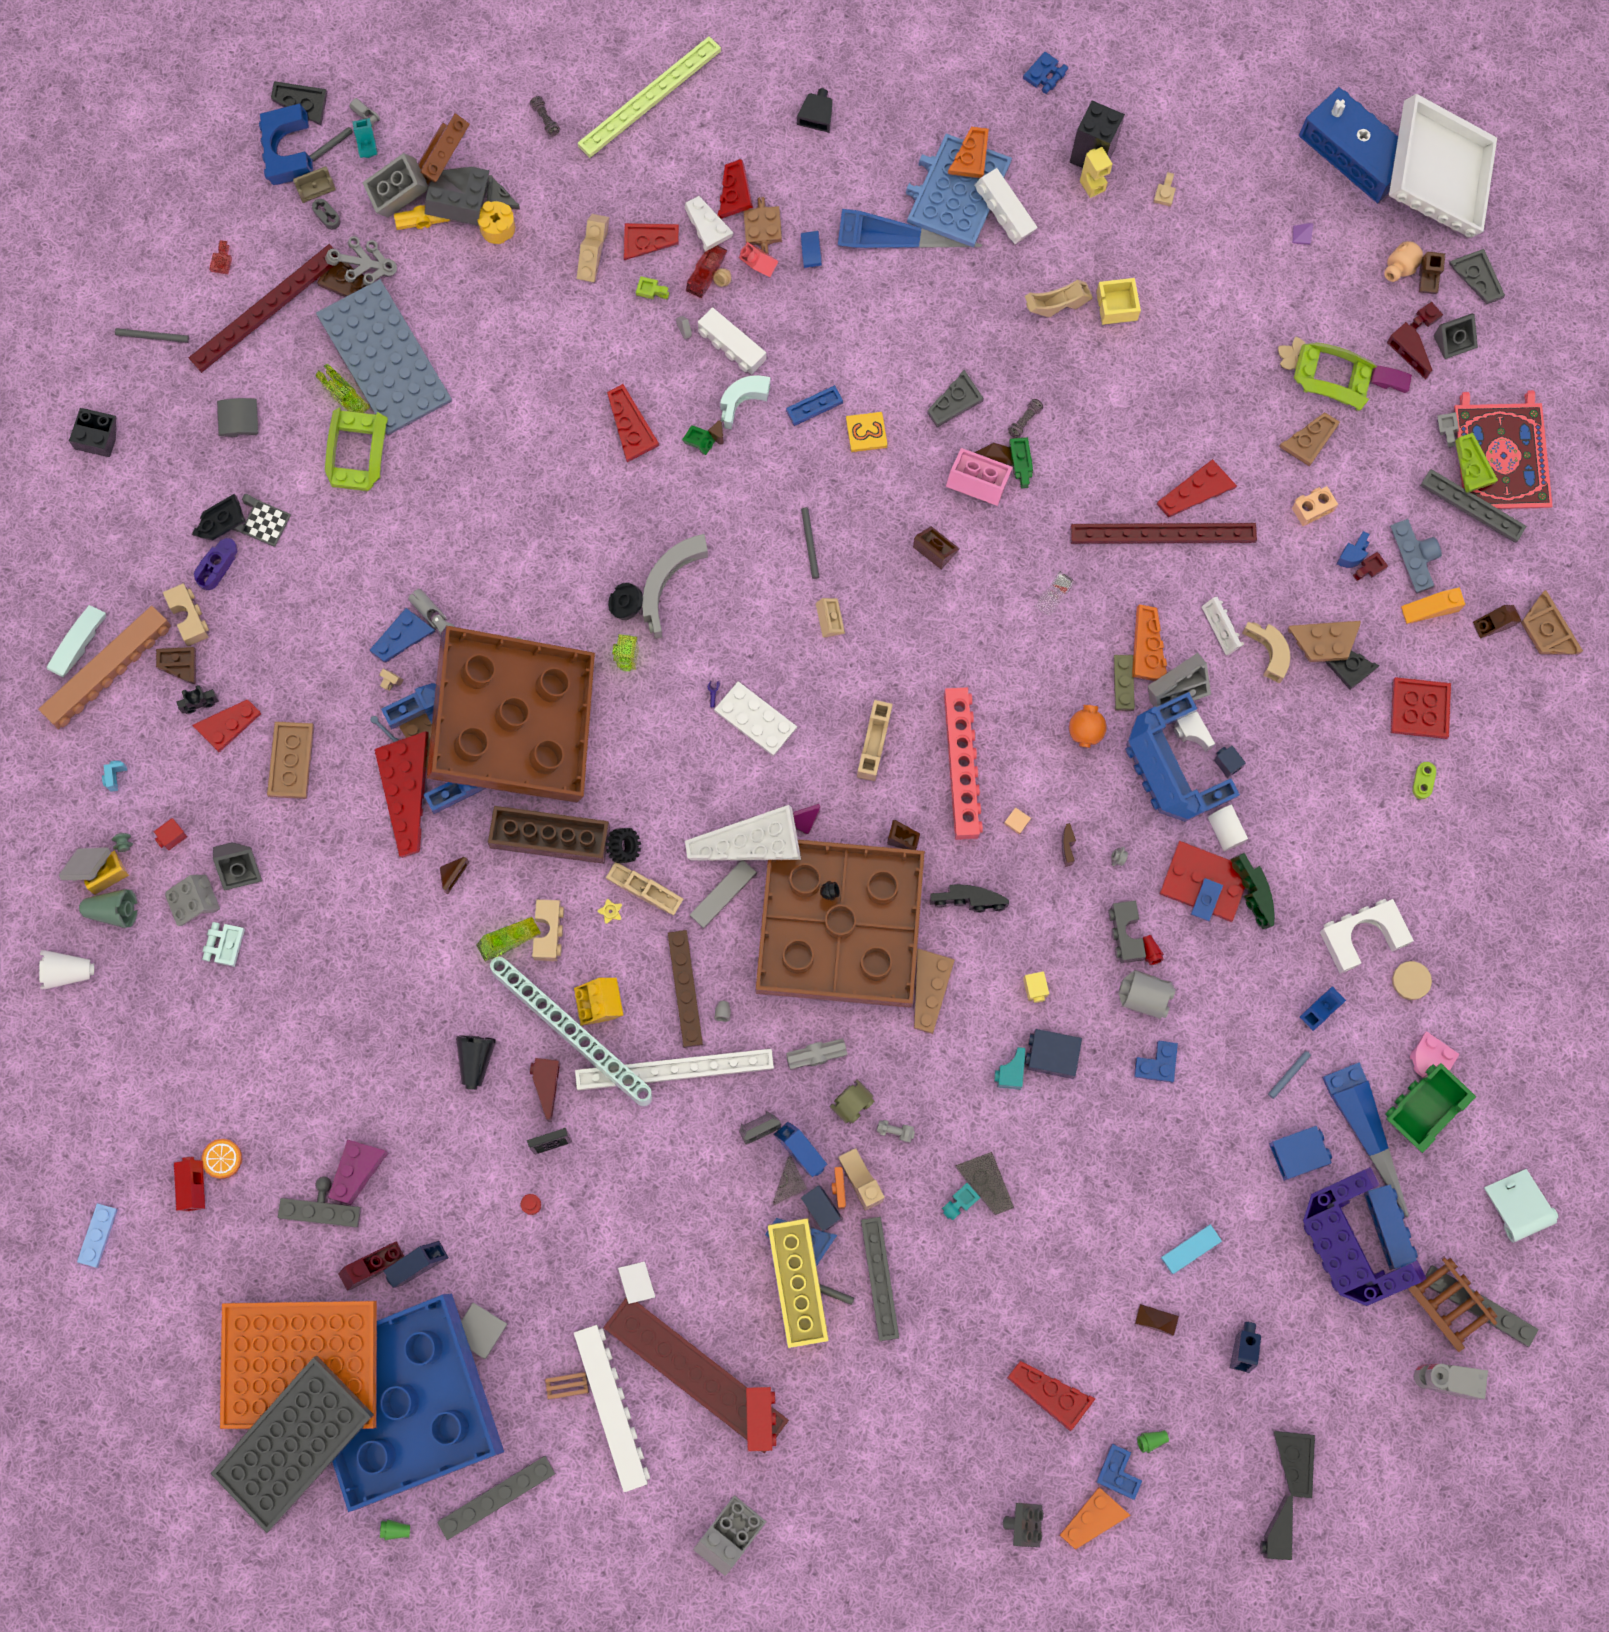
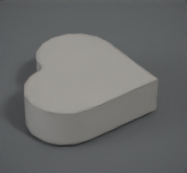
[676,316,692,339]

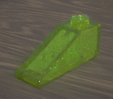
[476,917,541,961]

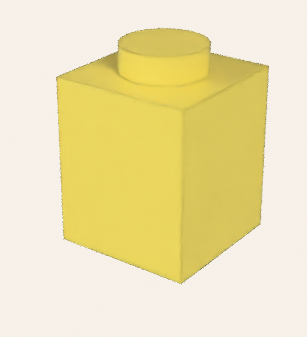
[1023,971,1049,1003]

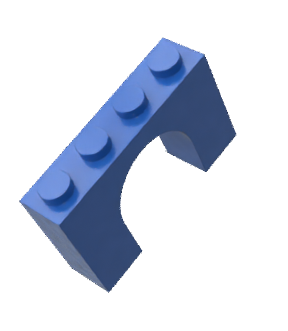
[259,104,313,185]

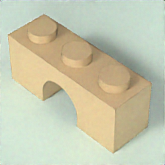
[163,583,209,646]
[532,899,564,961]

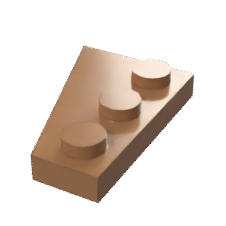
[1279,412,1340,466]

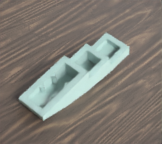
[47,605,106,677]

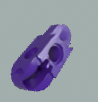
[194,538,238,590]

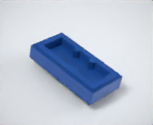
[1191,878,1223,922]

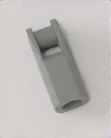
[349,98,381,127]

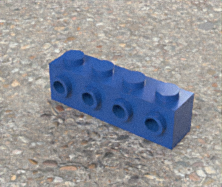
[1364,1184,1418,1270]

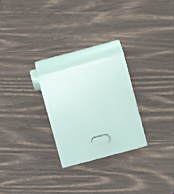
[1484,1169,1558,1243]

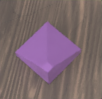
[1292,223,1313,245]

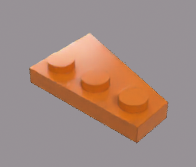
[1059,1487,1131,1550]

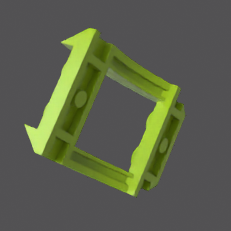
[1294,342,1377,411]
[325,407,388,491]

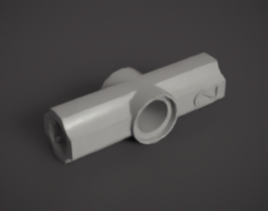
[786,1038,847,1070]

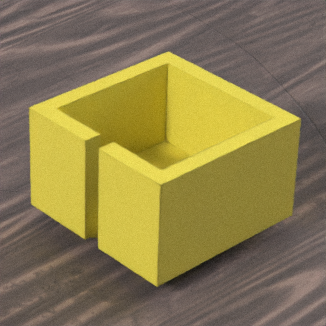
[1096,278,1141,325]

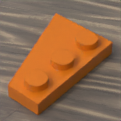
[948,126,989,178]

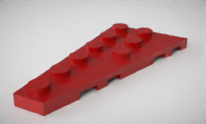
[374,731,429,858]

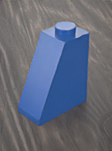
[773,1122,828,1177]

